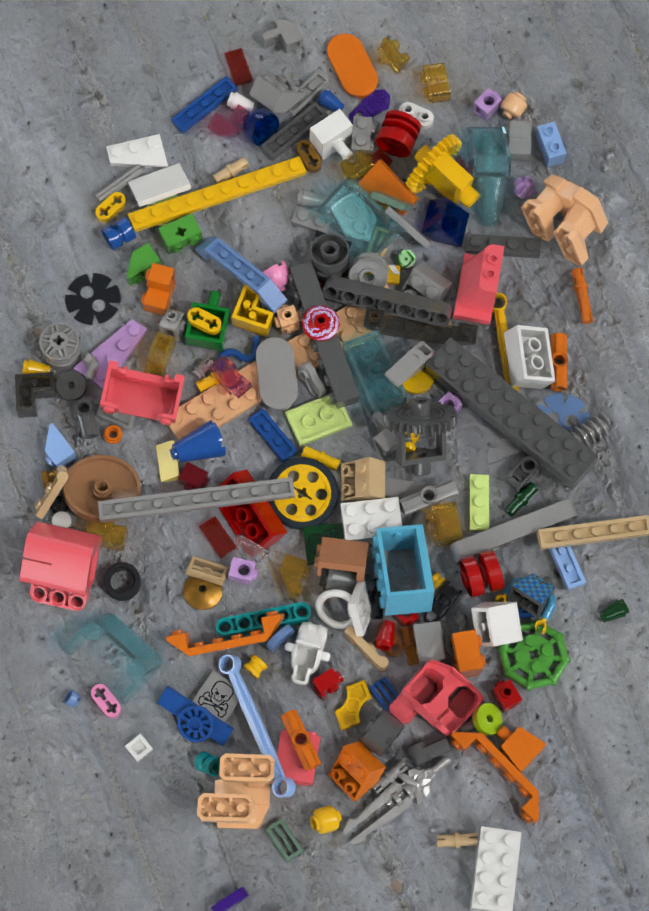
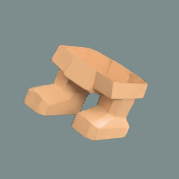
[521,175,608,266]
[197,753,275,829]

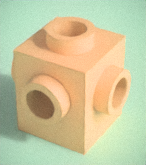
[273,305,302,335]

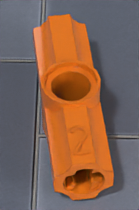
[550,333,568,392]
[280,709,321,771]

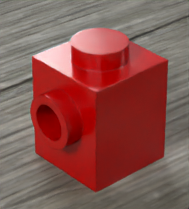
[492,680,523,713]

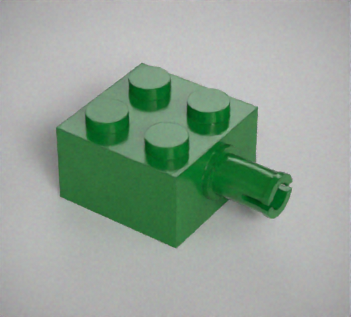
[185,290,230,351]

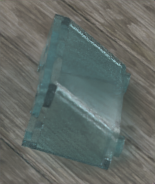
[316,177,404,255]

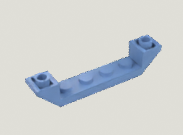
[195,236,287,313]

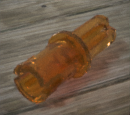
[399,626,419,666]

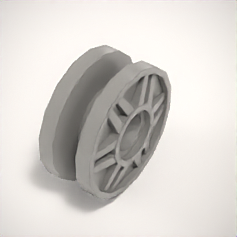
[349,252,389,287]

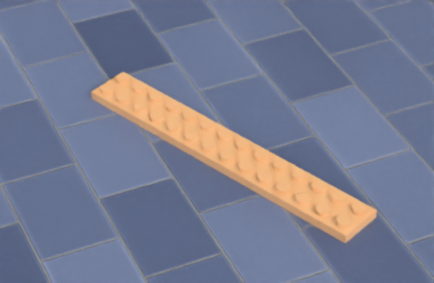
[169,284,401,440]

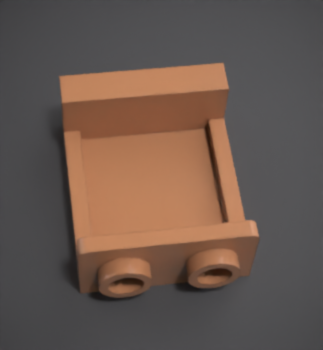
[314,537,369,582]

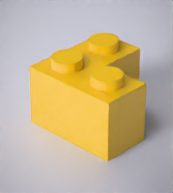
[232,284,274,337]

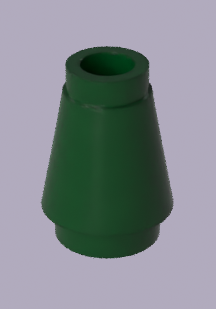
[599,599,630,623]

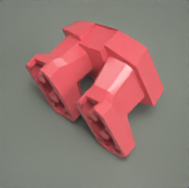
[388,660,484,736]

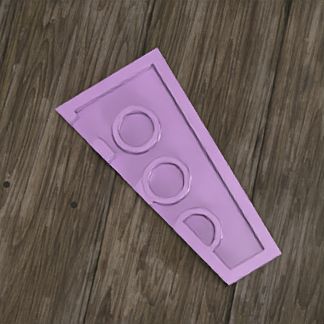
[73,319,148,389]

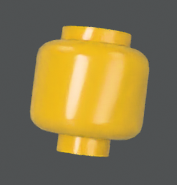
[310,805,342,834]

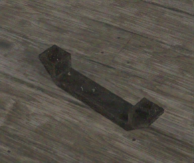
[363,307,478,346]

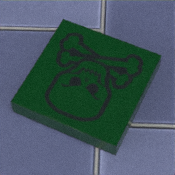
[303,523,343,566]

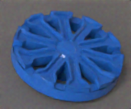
[178,705,214,742]

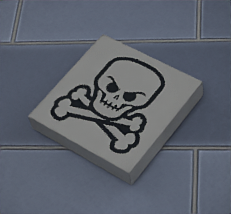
[193,671,239,723]

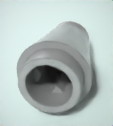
[296,188,324,207]

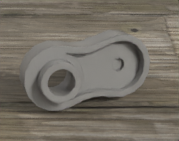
[298,362,326,398]

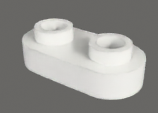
[399,102,434,129]

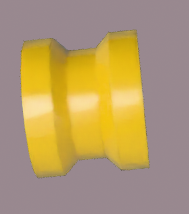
[243,654,268,679]

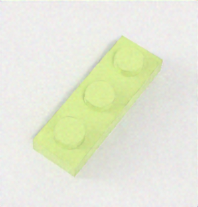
[469,474,489,532]

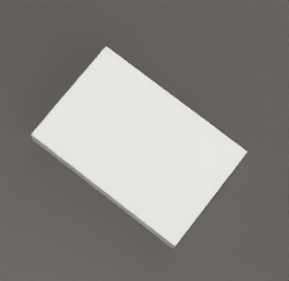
[128,163,191,207]

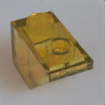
[144,331,176,376]
[279,553,310,601]

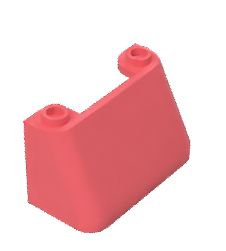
[100,360,185,426]

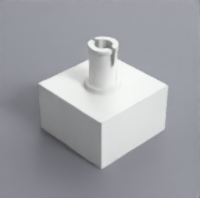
[309,109,353,161]

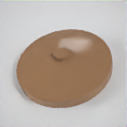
[63,455,141,523]

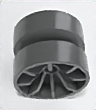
[310,233,350,283]

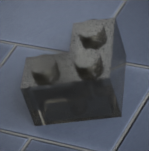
[15,372,56,418]

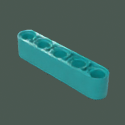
[216,602,311,639]

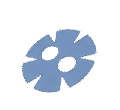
[537,393,590,431]

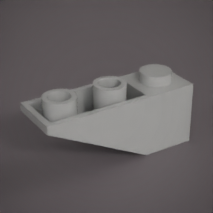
[384,341,436,387]

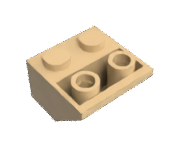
[341,457,385,502]

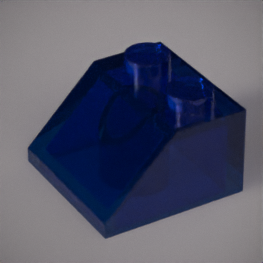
[421,197,469,247]

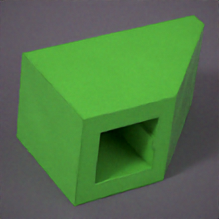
[127,243,161,286]

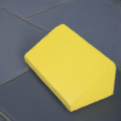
[156,440,180,482]

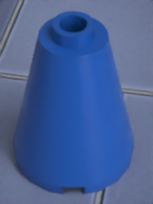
[170,420,226,462]

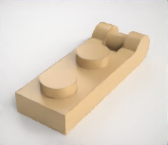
[34,465,68,519]
[344,625,389,672]

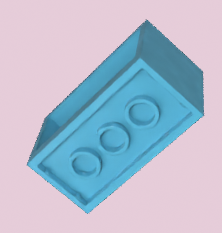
[371,524,435,616]

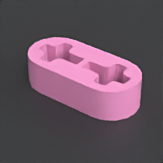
[91,684,121,719]

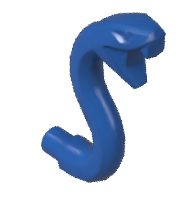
[214,336,260,372]

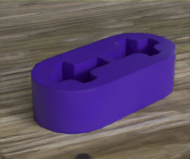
[211,887,249,911]

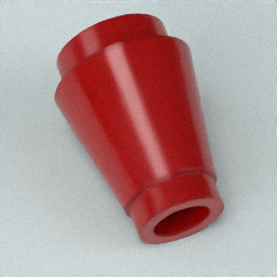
[375,620,395,651]

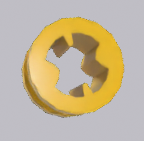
[432,572,446,590]

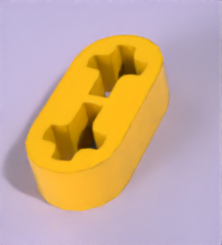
[95,192,126,223]
[187,307,221,335]

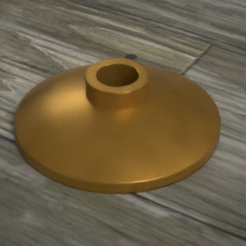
[183,576,222,610]

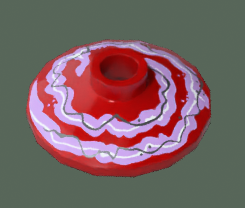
[302,305,340,341]

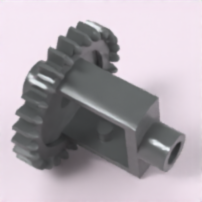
[384,397,457,476]

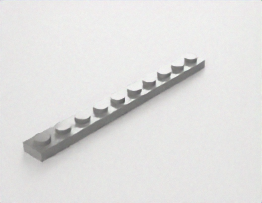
[98,477,295,522]

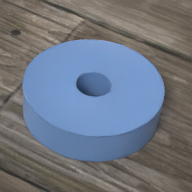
[266,625,295,652]

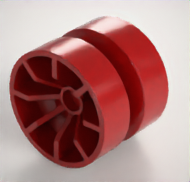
[459,550,504,598]

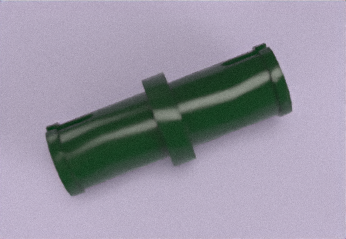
[504,482,538,517]

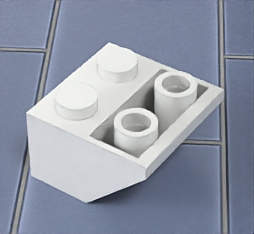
[471,602,523,646]

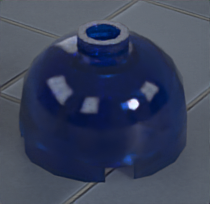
[243,108,279,146]

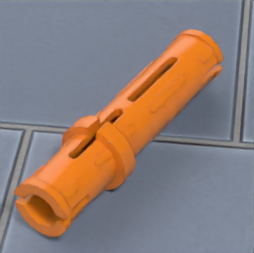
[571,268,594,324]

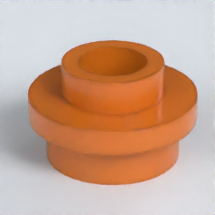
[103,425,123,444]

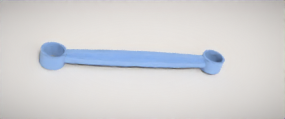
[218,654,296,798]

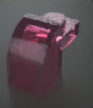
[207,104,247,138]
[209,355,253,399]

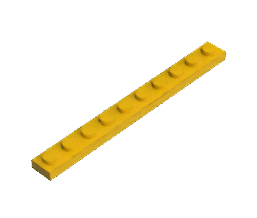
[128,156,307,233]

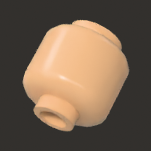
[500,92,527,120]

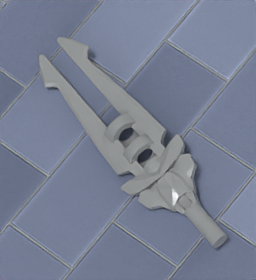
[342,755,451,844]

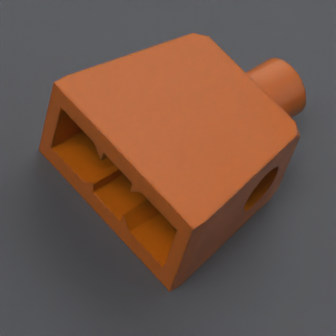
[497,726,547,773]

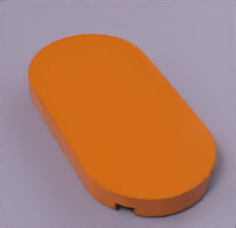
[327,33,378,99]

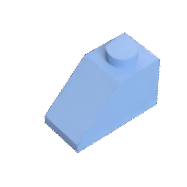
[45,423,76,468]

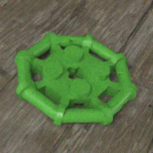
[497,619,571,691]

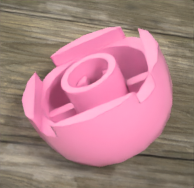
[263,260,290,292]

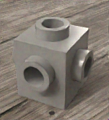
[159,309,188,342]

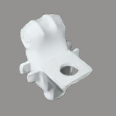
[285,622,330,685]

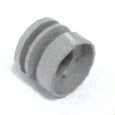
[39,322,82,371]

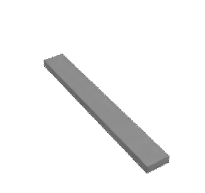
[288,470,439,505]

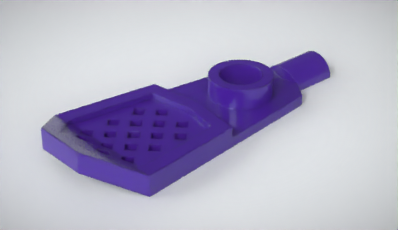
[348,89,390,125]

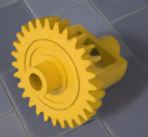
[405,134,480,208]

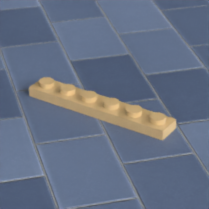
[536,515,649,550]

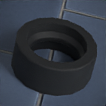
[103,562,141,601]

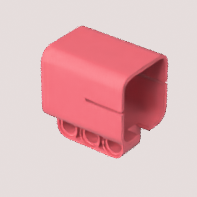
[19,521,102,611]

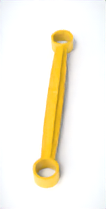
[492,293,520,393]

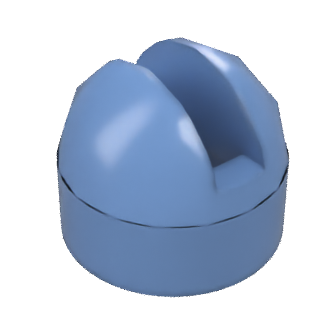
[64,689,81,707]

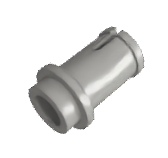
[191,356,215,380]

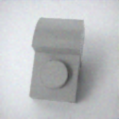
[261,20,303,53]
[372,410,396,458]

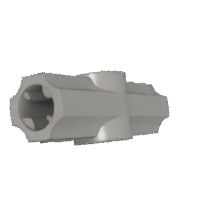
[399,478,458,516]

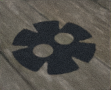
[65,273,121,325]

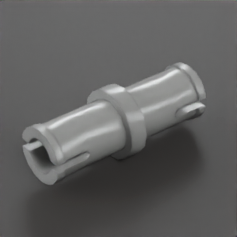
[372,759,408,795]

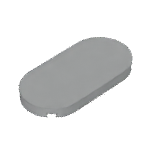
[256,337,298,411]

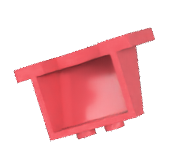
[453,244,505,325]

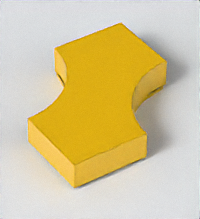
[334,680,371,731]

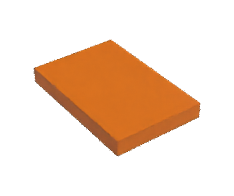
[356,159,419,226]

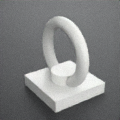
[315,581,372,636]

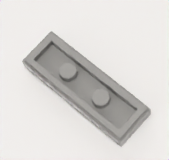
[286,70,331,119]
[385,205,431,248]

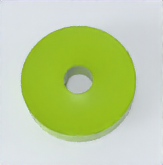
[472,703,503,736]

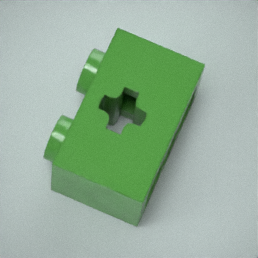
[158,214,202,254]

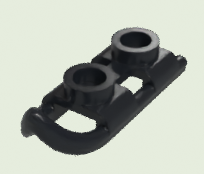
[423,580,463,622]

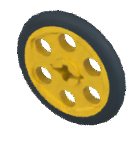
[268,457,339,530]

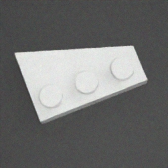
[106,134,168,169]

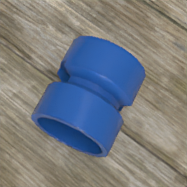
[101,217,136,251]

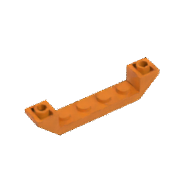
[166,611,285,656]
[450,732,539,825]

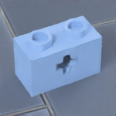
[535,122,567,168]

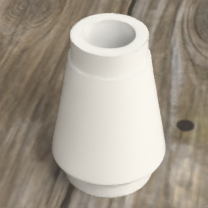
[226,92,255,112]

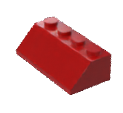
[219,469,288,558]

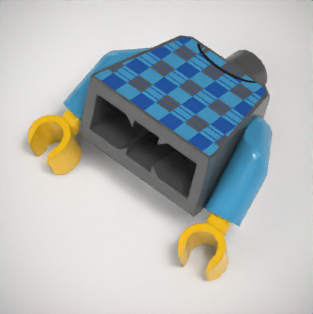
[495,574,556,634]

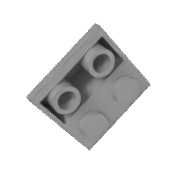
[249,74,305,113]
[401,262,453,301]

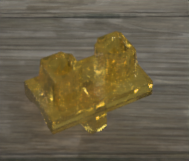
[377,37,410,74]
[340,150,375,183]

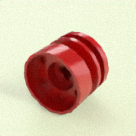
[375,110,422,158]

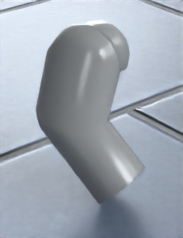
[81,352,99,381]

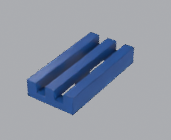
[368,676,399,713]

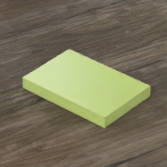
[285,394,352,447]

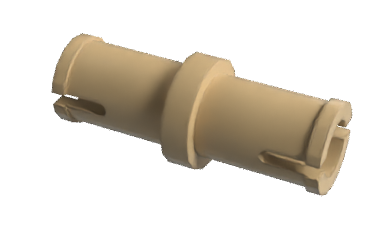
[212,156,249,184]
[437,832,478,849]

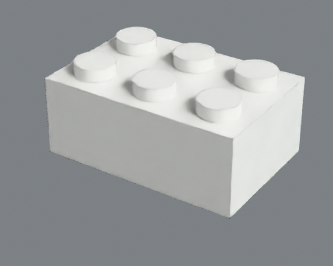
[504,325,556,389]
[340,497,402,544]

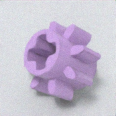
[513,176,536,199]

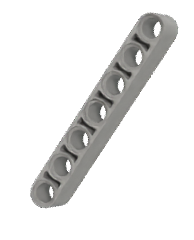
[448,499,578,565]

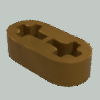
[296,140,322,173]

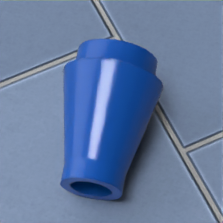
[317,89,345,112]

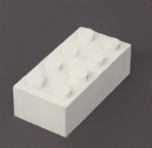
[470,826,522,911]

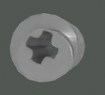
[568,413,611,447]

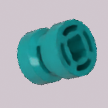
[195,751,220,777]

